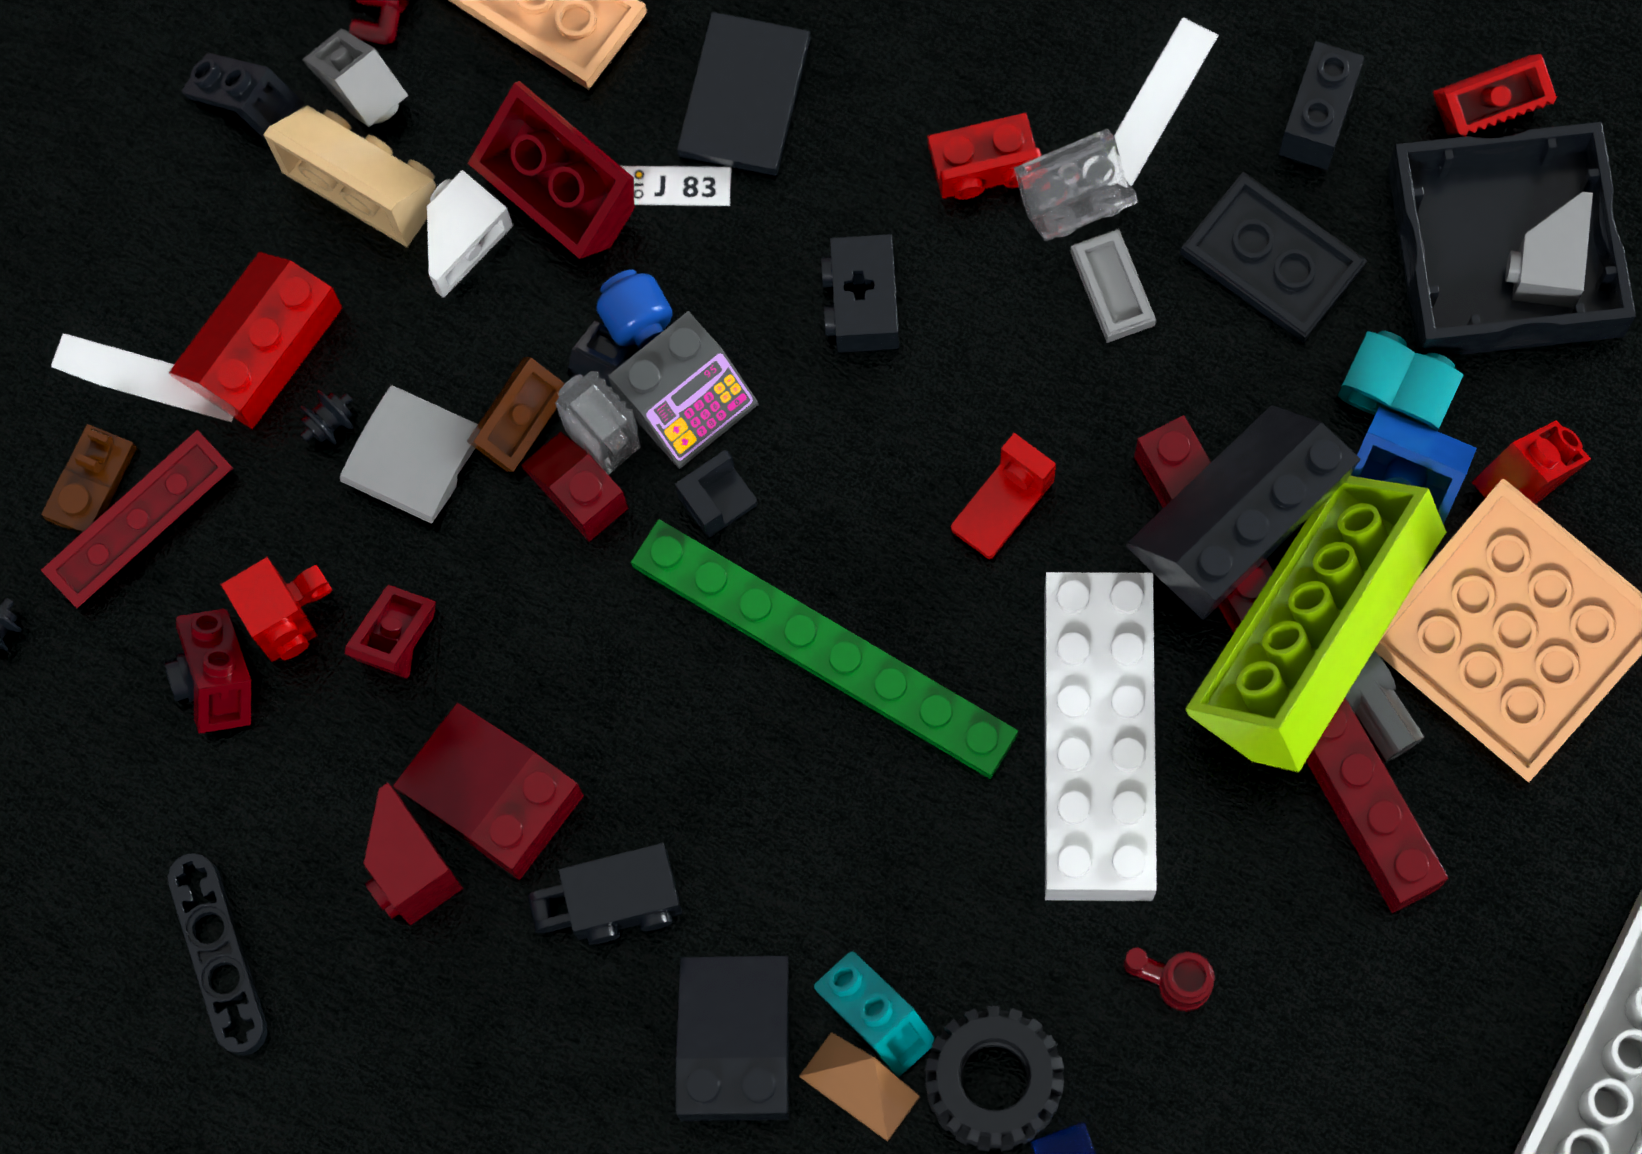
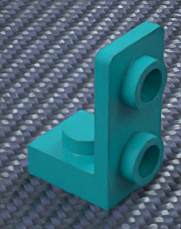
[814,952,935,1078]

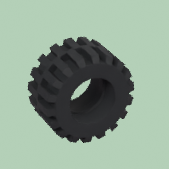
[925,1006,1064,1151]

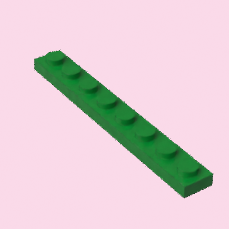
[631,519,1018,779]

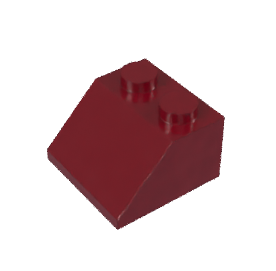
[364,783,463,925]

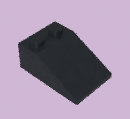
[676,956,790,1121]

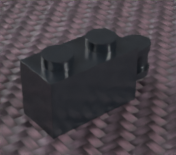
[528,843,683,944]

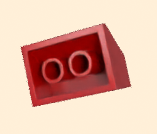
[168,252,343,429]

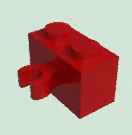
[221,557,333,662]

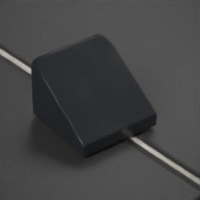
[567,321,638,396]

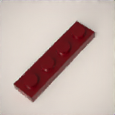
[41,430,233,608]

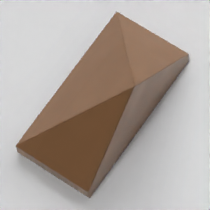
[799,1032,920,1142]

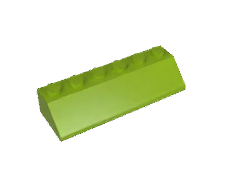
[1186,476,1446,772]

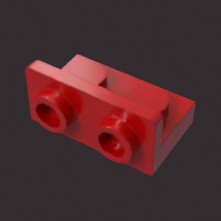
[928,113,1042,200]

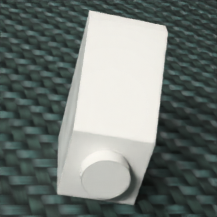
[427,170,513,298]

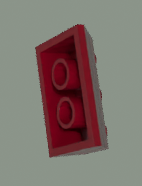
[468,81,634,259]

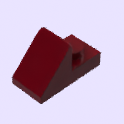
[345,585,436,679]

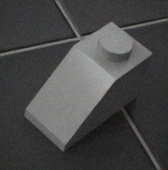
[303,28,408,127]
[1505,192,1593,308]

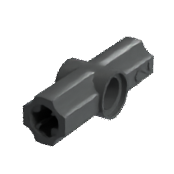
[1345,651,1424,763]

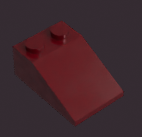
[393,702,584,880]

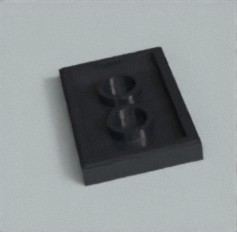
[677,12,811,176]
[1180,172,1367,343]

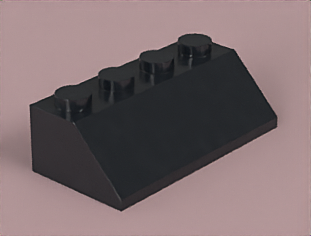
[1126,405,1361,620]

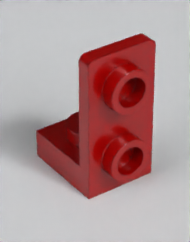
[951,433,1056,559]

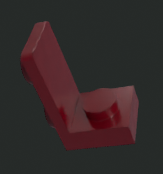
[176,609,251,734]

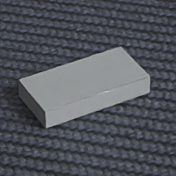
[1070,229,1156,343]

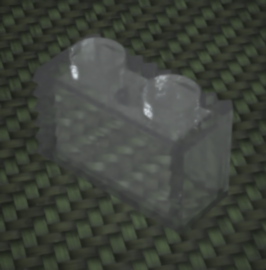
[555,371,641,474]

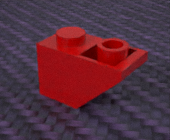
[1471,420,1591,504]

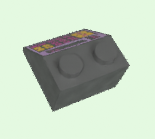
[608,311,758,469]

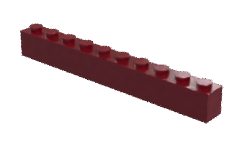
[1134,415,1448,914]

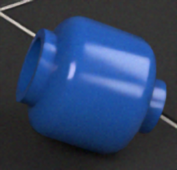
[596,269,673,349]

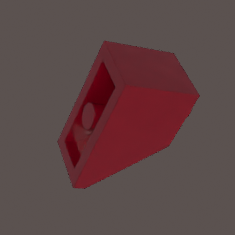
[521,432,628,541]

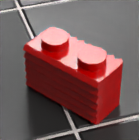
[1433,54,1557,138]

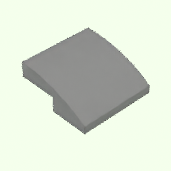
[340,385,478,524]

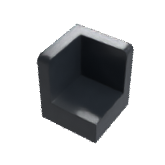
[675,450,757,539]

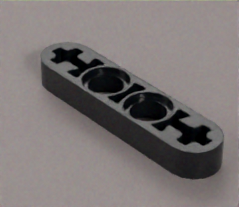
[168,853,268,1056]

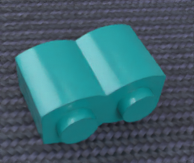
[1337,331,1463,431]

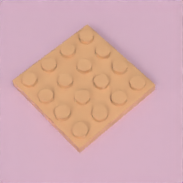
[1374,479,1642,782]

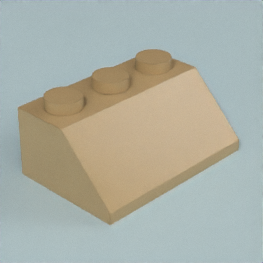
[263,106,437,247]

